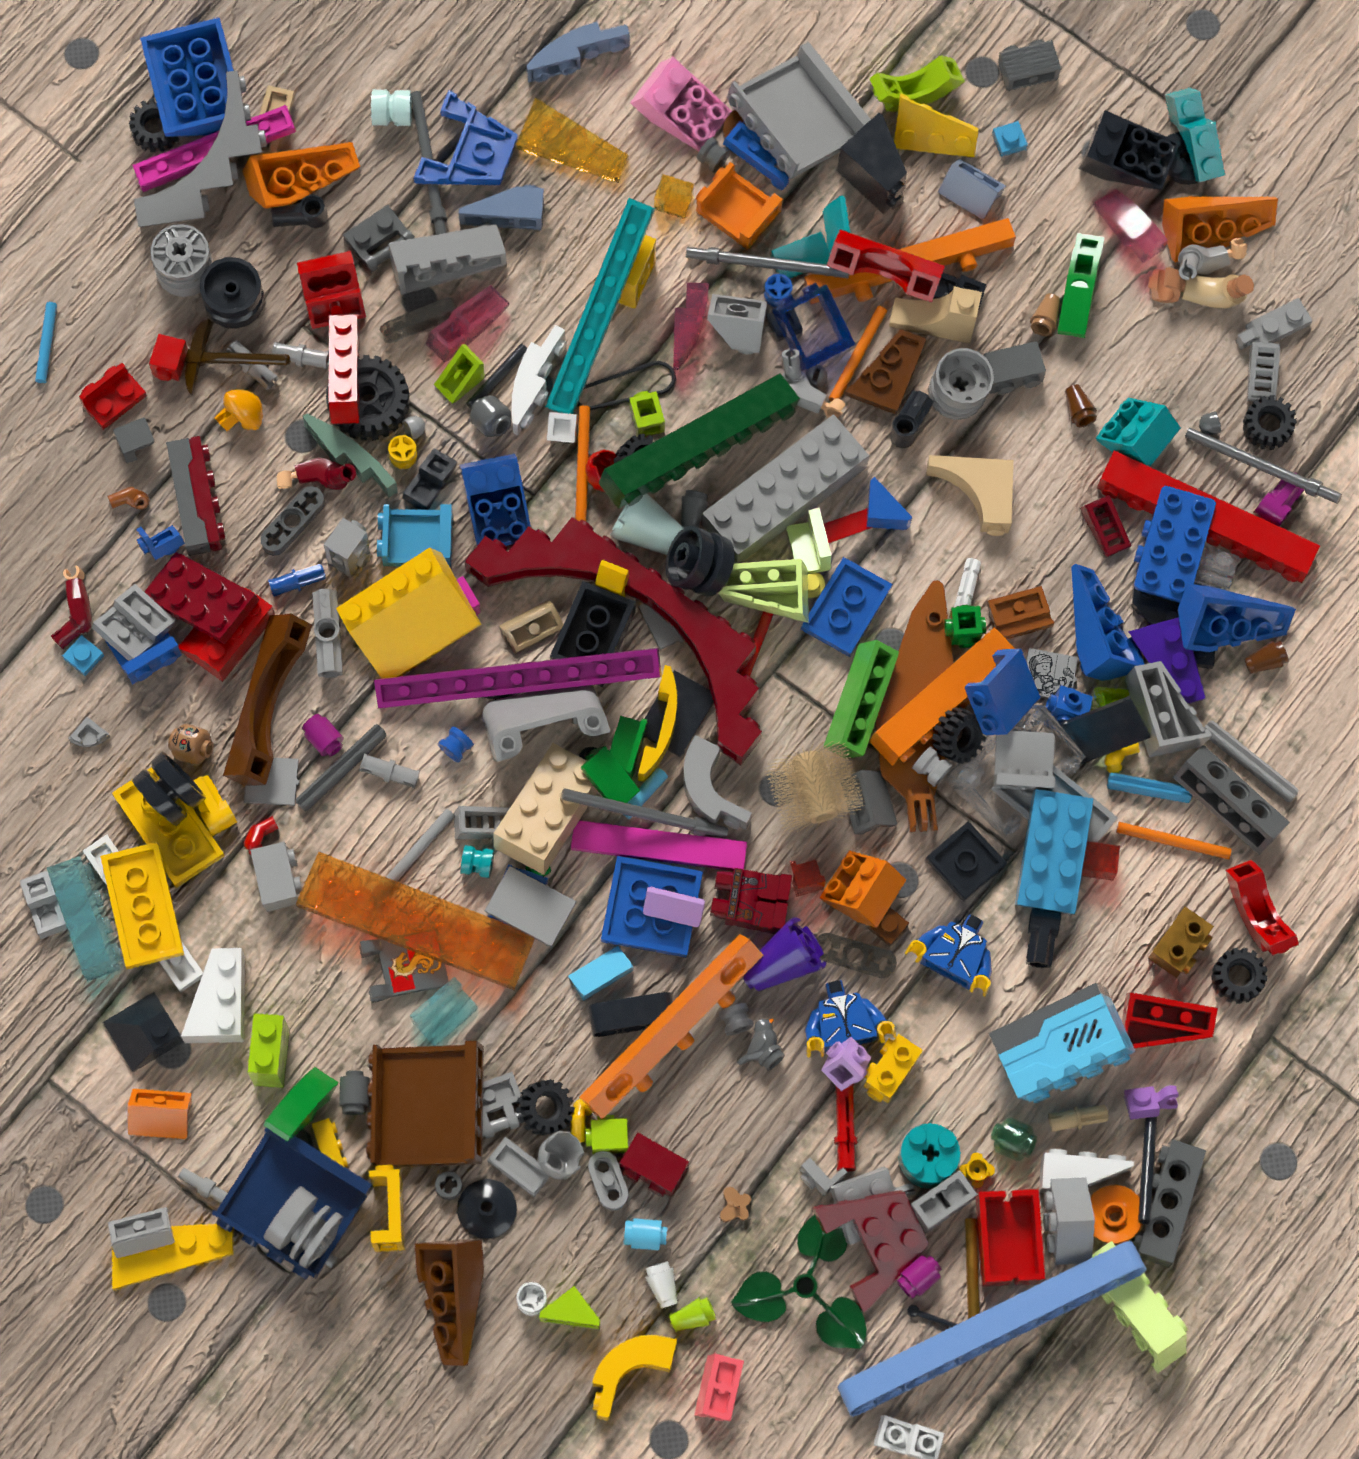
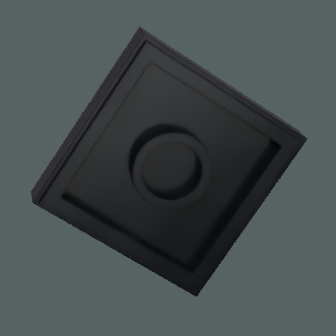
[925,821,1007,902]

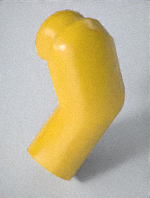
[1104,743,1140,773]
[570,1099,593,1143]

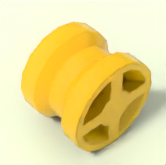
[388,435,417,469]

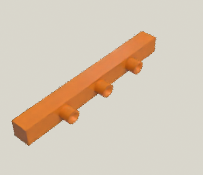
[804,218,1016,305]
[579,934,763,1119]

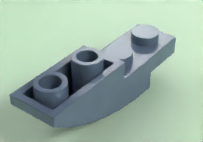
[526,21,630,83]

